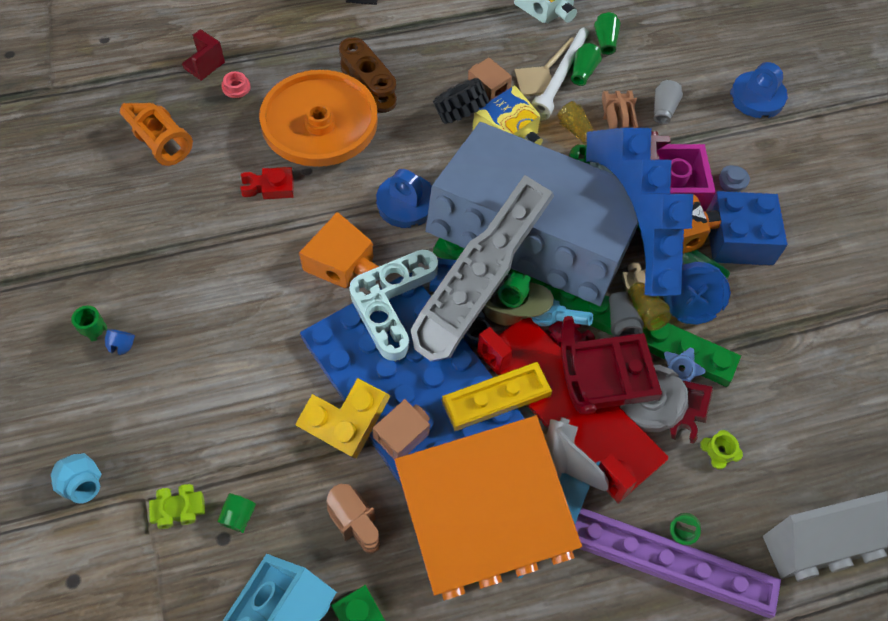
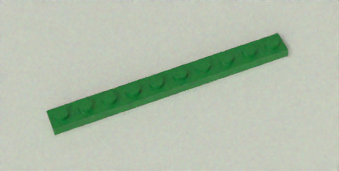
[433,238,742,387]

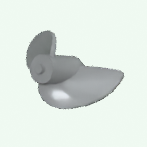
[544,417,609,491]

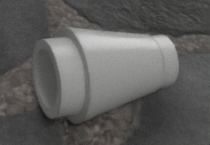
[653,80,683,124]

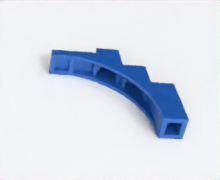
[586,128,693,296]

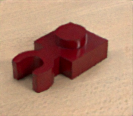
[670,380,713,444]

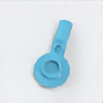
[531,300,593,326]

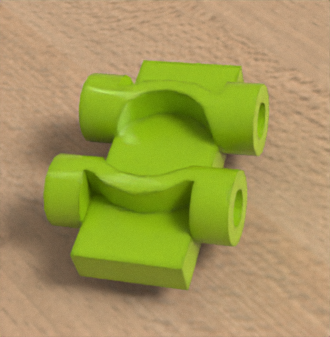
[149,484,205,529]

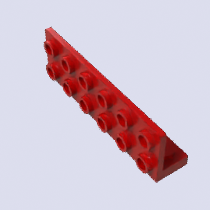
[477,317,669,504]

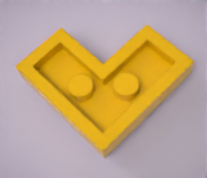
[295,378,390,459]

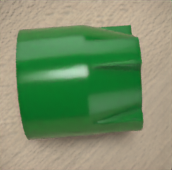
[498,272,531,308]
[71,305,107,341]
[217,493,256,533]

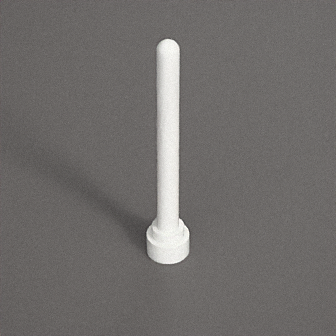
[531,28,589,121]

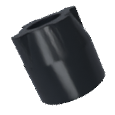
[464,317,491,351]

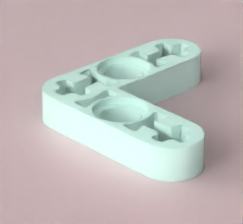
[349,250,438,361]

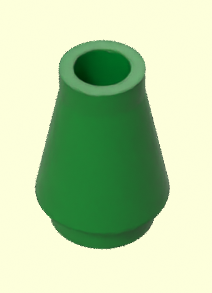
[594,12,621,55]
[571,43,602,86]

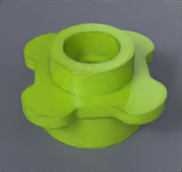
[700,430,743,470]

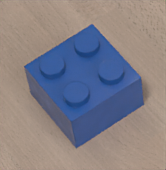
[707,191,788,265]

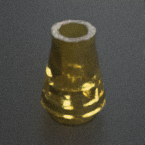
[557,101,595,144]
[628,282,671,331]

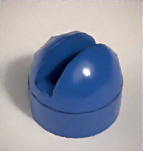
[105,329,135,355]

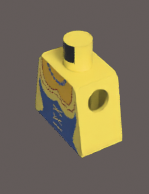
[473,85,543,145]

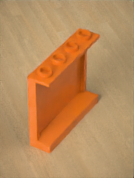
[394,415,582,601]

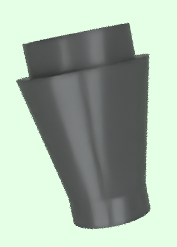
[609,292,644,337]

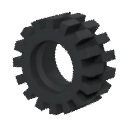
[433,78,489,124]

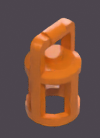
[120,103,193,166]

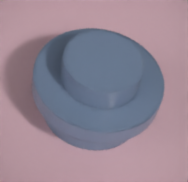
[719,165,750,192]

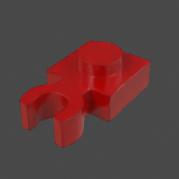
[240,167,294,199]

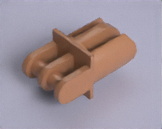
[602,90,639,129]
[326,484,380,554]

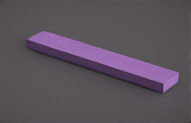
[575,508,781,619]

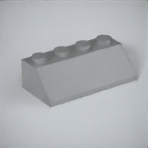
[763,491,888,582]

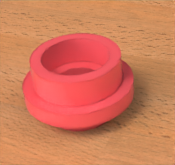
[222,71,251,98]

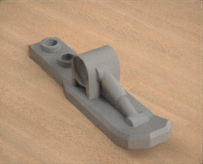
[411,175,554,362]

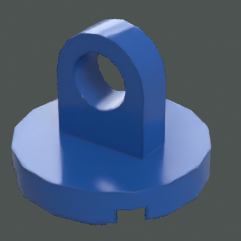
[730,62,788,118]
[376,169,432,228]
[663,262,731,325]

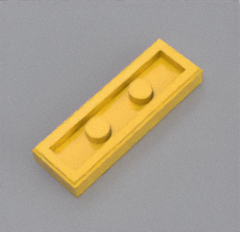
[442,362,552,431]

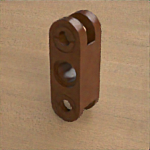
[339,37,397,113]

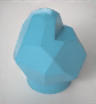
[51,453,102,504]

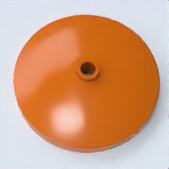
[259,70,378,167]

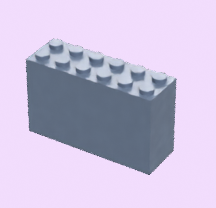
[425,122,639,306]

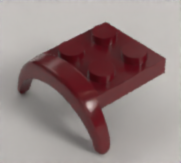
[561,316,662,414]

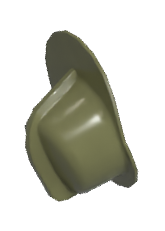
[483,282,554,326]

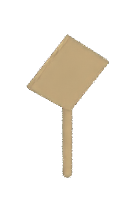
[514,37,574,96]

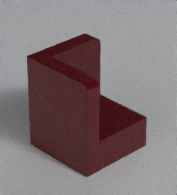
[182,29,225,81]

